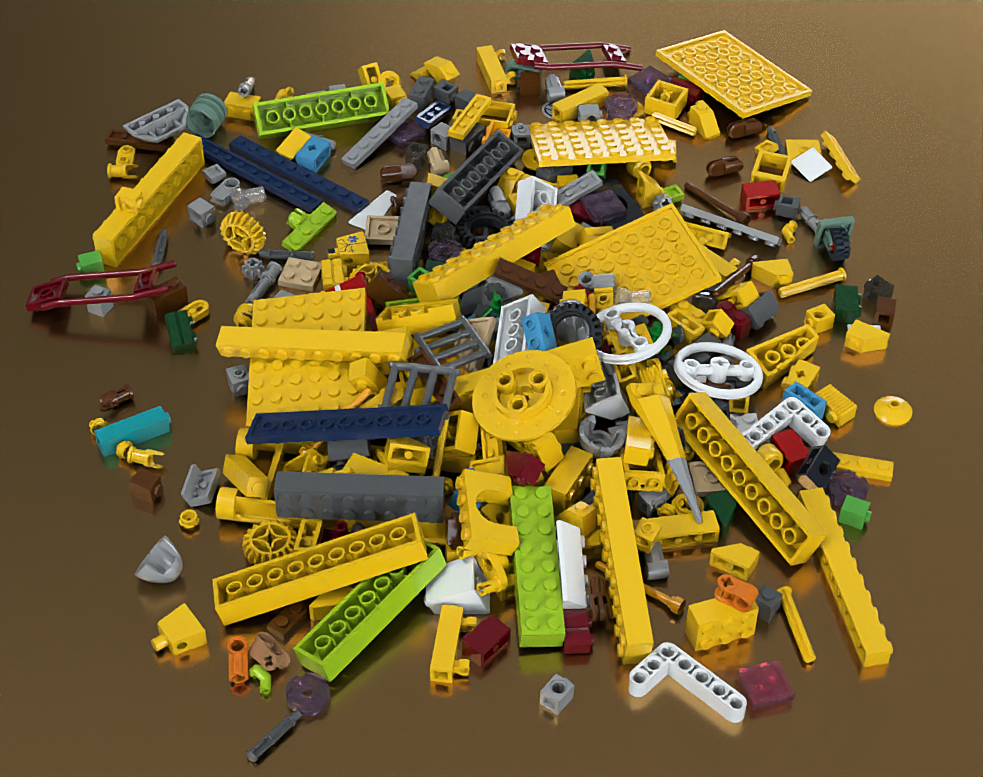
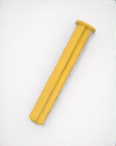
[563,74,627,90]
[778,267,846,298]
[776,586,816,663]

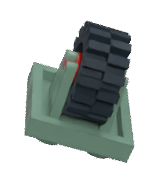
[813,216,855,261]

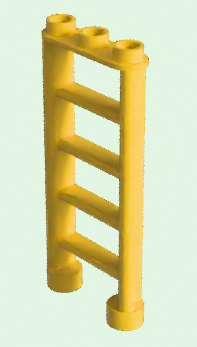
[216,427,480,546]

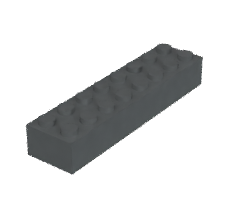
[428,130,524,225]
[387,182,431,290]
[274,471,445,523]

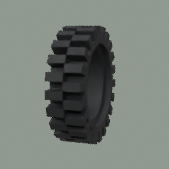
[459,208,513,250]
[549,302,603,352]

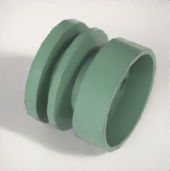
[186,93,227,138]

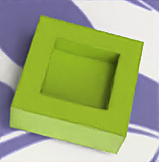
[663,184,685,203]

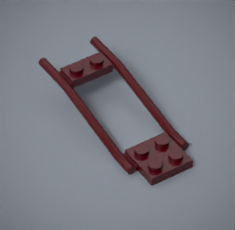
[509,42,643,71]
[25,260,177,312]

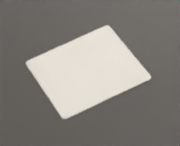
[792,148,832,182]

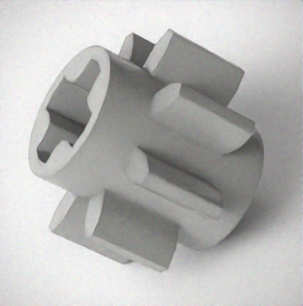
[651,193,672,211]
[242,258,265,280]

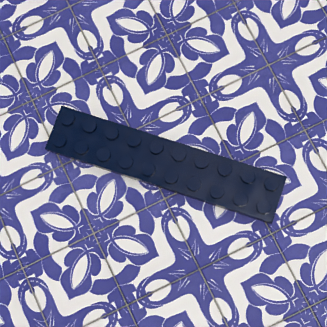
[245,404,448,445]

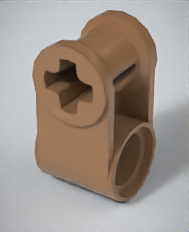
[249,632,290,671]

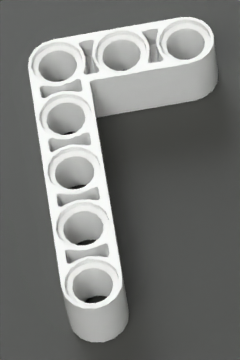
[742,397,831,450]
[628,642,747,723]

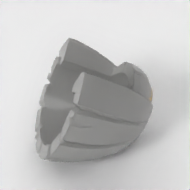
[553,299,589,343]
[578,415,626,459]
[135,536,183,583]

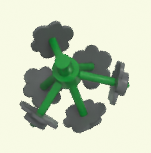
[471,283,514,318]
[633,315,684,363]

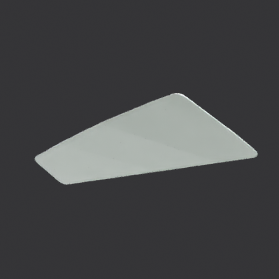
[348,190,396,229]

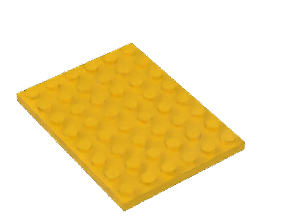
[655,30,812,118]
[528,116,676,167]
[543,203,722,330]
[246,288,366,428]

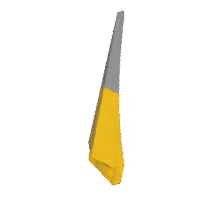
[626,383,702,524]

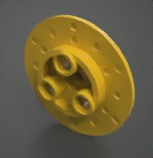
[472,350,577,442]

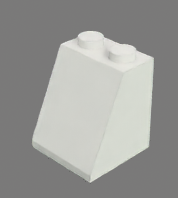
[424,556,490,614]

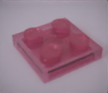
[736,660,795,710]

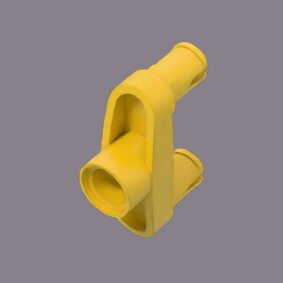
[456,545,509,596]

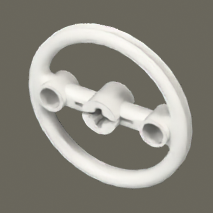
[586,302,672,365]
[674,342,763,399]

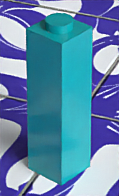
[94,406,171,457]

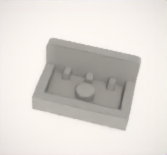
[181,464,222,507]

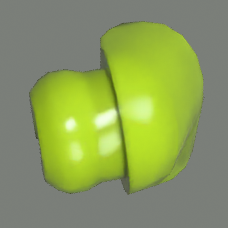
[249,664,271,694]

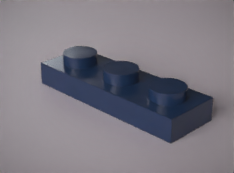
[414,100,452,129]

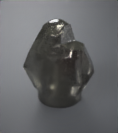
[691,292,718,313]

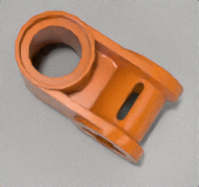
[714,574,759,612]

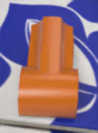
[227,636,249,684]

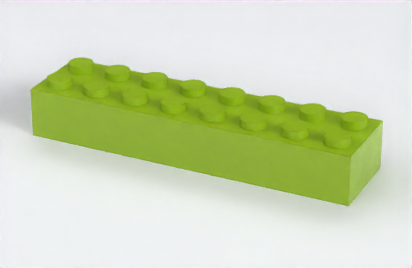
[252,82,390,140]
[507,486,565,647]
[293,541,447,682]

